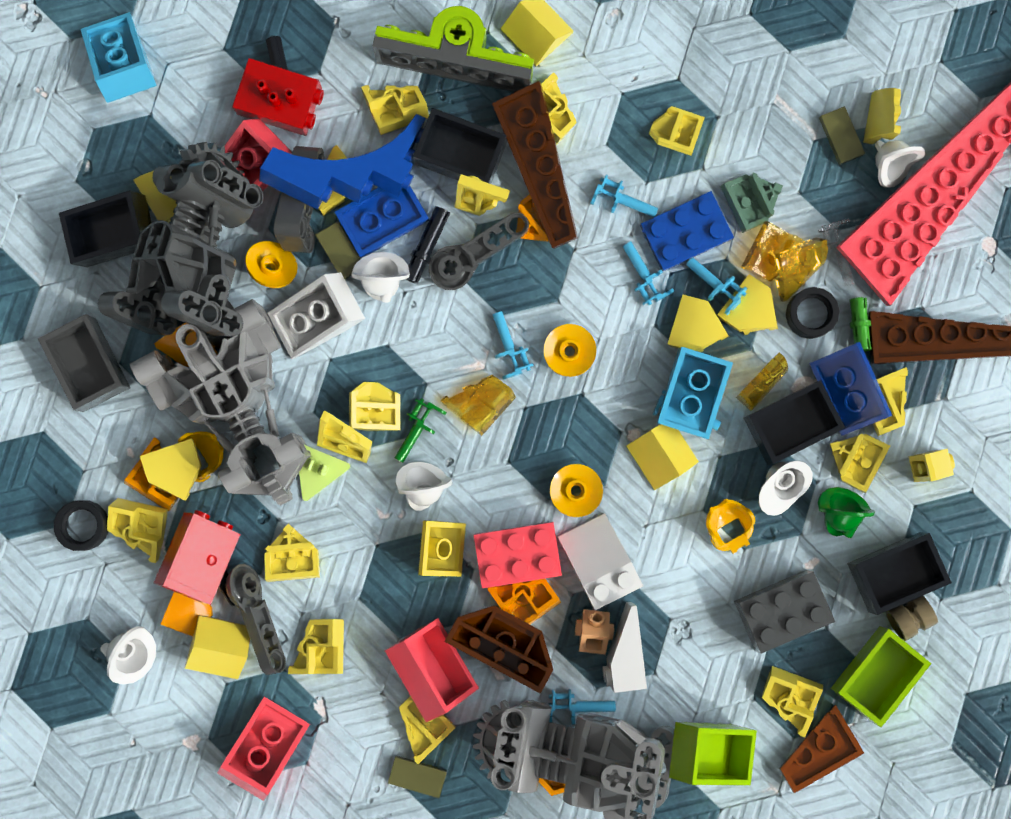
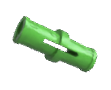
[849,297,872,352]

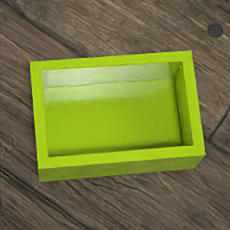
[830,626,932,728]
[669,722,757,785]

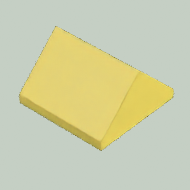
[501,0,573,67]
[626,424,699,490]
[418,520,466,577]
[184,615,250,679]

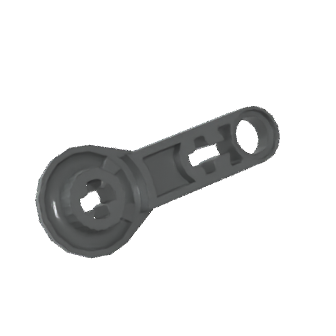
[429,213,529,290]
[226,564,286,675]

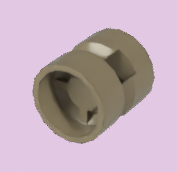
[886,596,938,641]

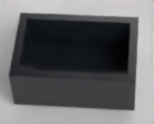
[413,108,507,184]
[59,190,152,267]
[744,380,845,465]
[847,532,952,615]

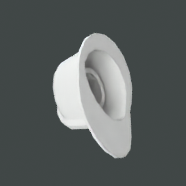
[759,460,813,516]

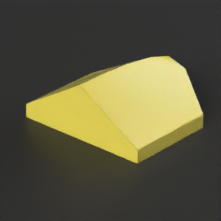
[649,106,705,156]
[349,382,400,431]

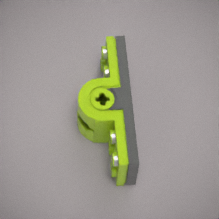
[372,6,534,93]

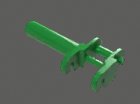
[394,398,447,463]

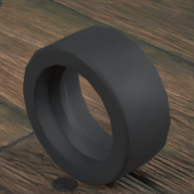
[785,287,839,339]
[54,501,109,551]

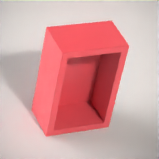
[474,522,562,588]
[385,618,479,722]

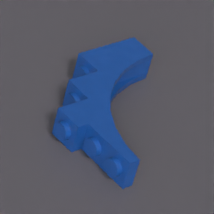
[259,114,426,210]

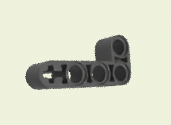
[274,146,325,253]

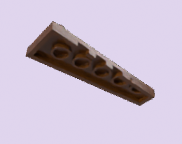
[492,81,578,249]
[868,311,1011,364]

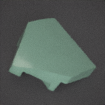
[720,172,783,233]

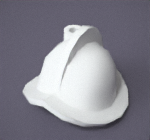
[875,140,925,188]
[351,252,410,303]
[395,462,452,511]
[100,626,156,684]

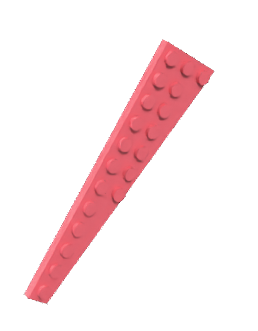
[836,82,1011,306]

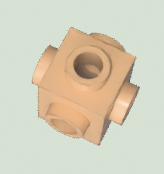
[575,609,614,655]

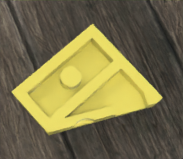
[455,174,510,216]
[873,367,908,436]
[317,411,372,463]
[399,696,456,764]

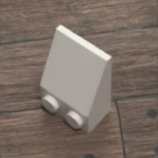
[268,272,365,359]
[558,513,643,610]
[603,602,647,693]

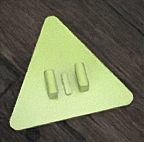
[299,445,350,501]

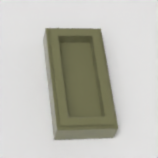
[819,106,865,165]
[315,222,360,279]
[388,756,447,798]

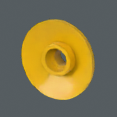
[245,241,298,288]
[544,324,596,377]
[550,464,603,517]

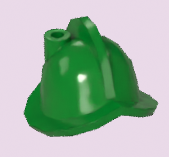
[817,487,875,538]

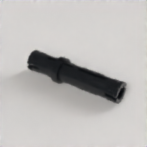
[406,206,450,284]

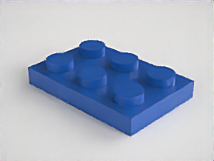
[335,186,429,258]
[640,191,734,272]
[809,342,892,436]

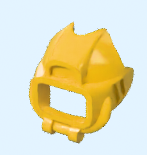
[178,431,224,482]
[706,499,755,554]

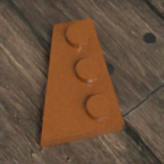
[779,705,864,793]

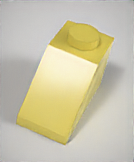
[908,449,955,482]

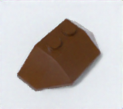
[444,605,553,694]

